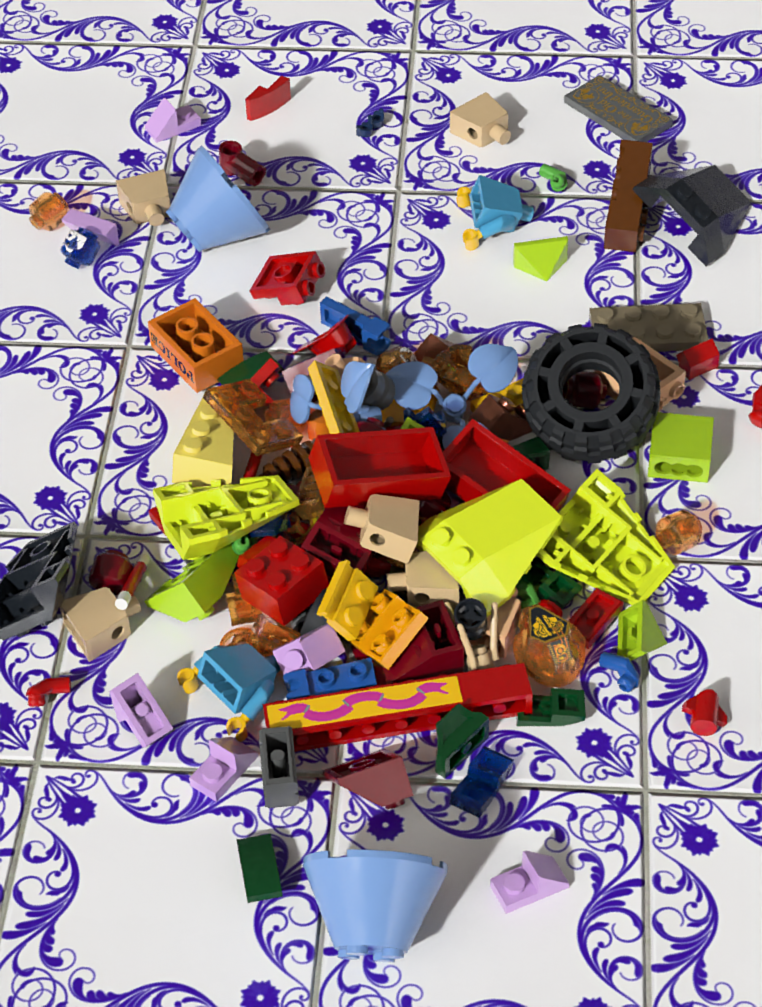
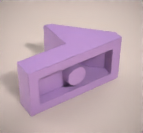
[145,98,201,143]
[272,623,346,674]
[109,673,173,748]
[189,737,259,802]
[490,850,569,914]

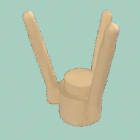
[444,602,500,671]

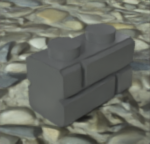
[258,726,299,808]

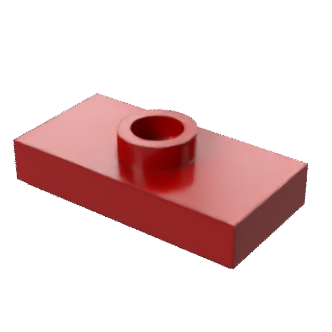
[565,588,624,650]

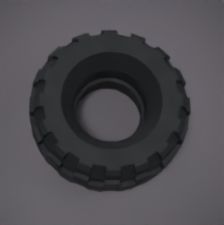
[522,323,660,464]

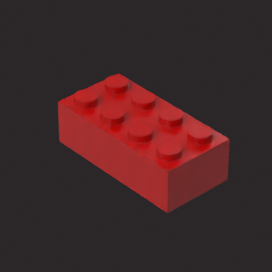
[443,419,571,513]
[308,427,451,508]

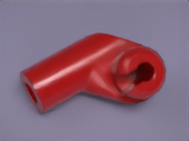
[26,676,71,707]

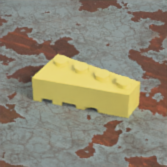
[172,389,235,487]

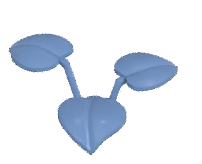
[386,344,518,450]
[290,361,382,424]

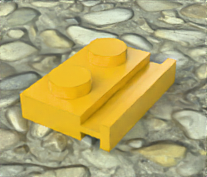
[316,560,379,641]

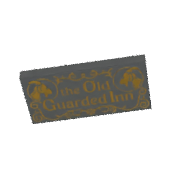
[564,75,673,142]

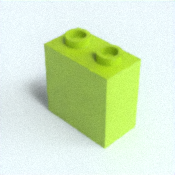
[648,412,714,483]

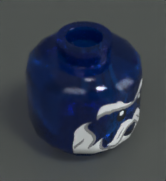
[60,226,101,269]

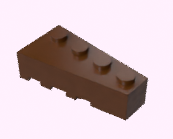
[604,139,653,252]

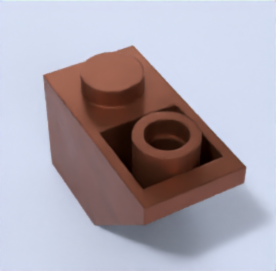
[467,394,533,441]

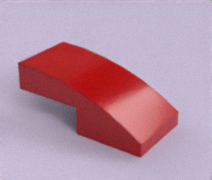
[245,76,291,121]

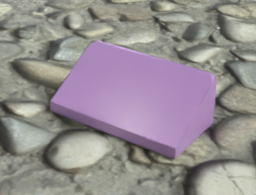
[62,208,119,246]

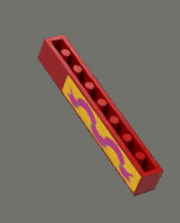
[263,663,533,752]

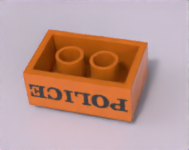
[148,298,244,393]

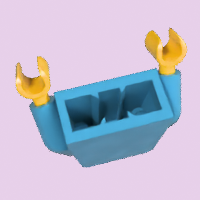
[456,175,534,251]
[177,644,280,742]

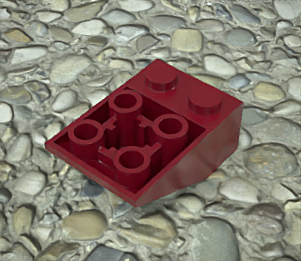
[301,505,376,577]
[351,600,464,685]

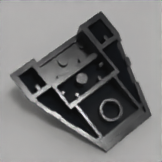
[632,165,751,267]
[0,521,78,640]

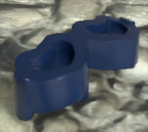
[356,108,384,137]

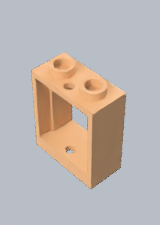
[594,337,686,412]

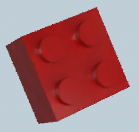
[234,536,329,626]

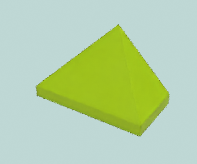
[513,236,568,282]
[617,600,668,661]

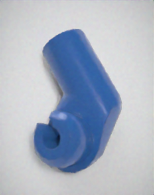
[599,652,640,692]

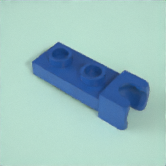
[320,297,392,356]
[283,657,377,700]

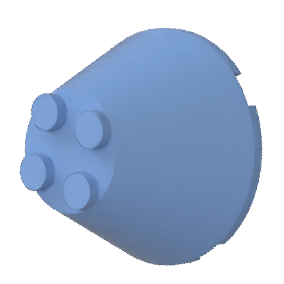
[166,145,271,253]
[303,849,448,962]

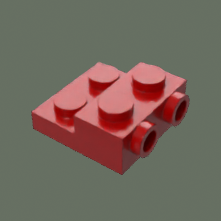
[249,251,325,305]

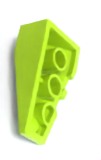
[144,543,240,622]

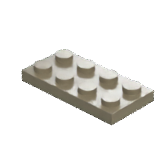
[589,303,708,352]

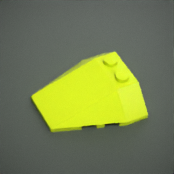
[536,469,675,605]
[153,475,300,560]
[416,479,563,617]

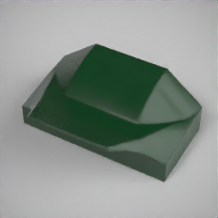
[435,704,489,779]

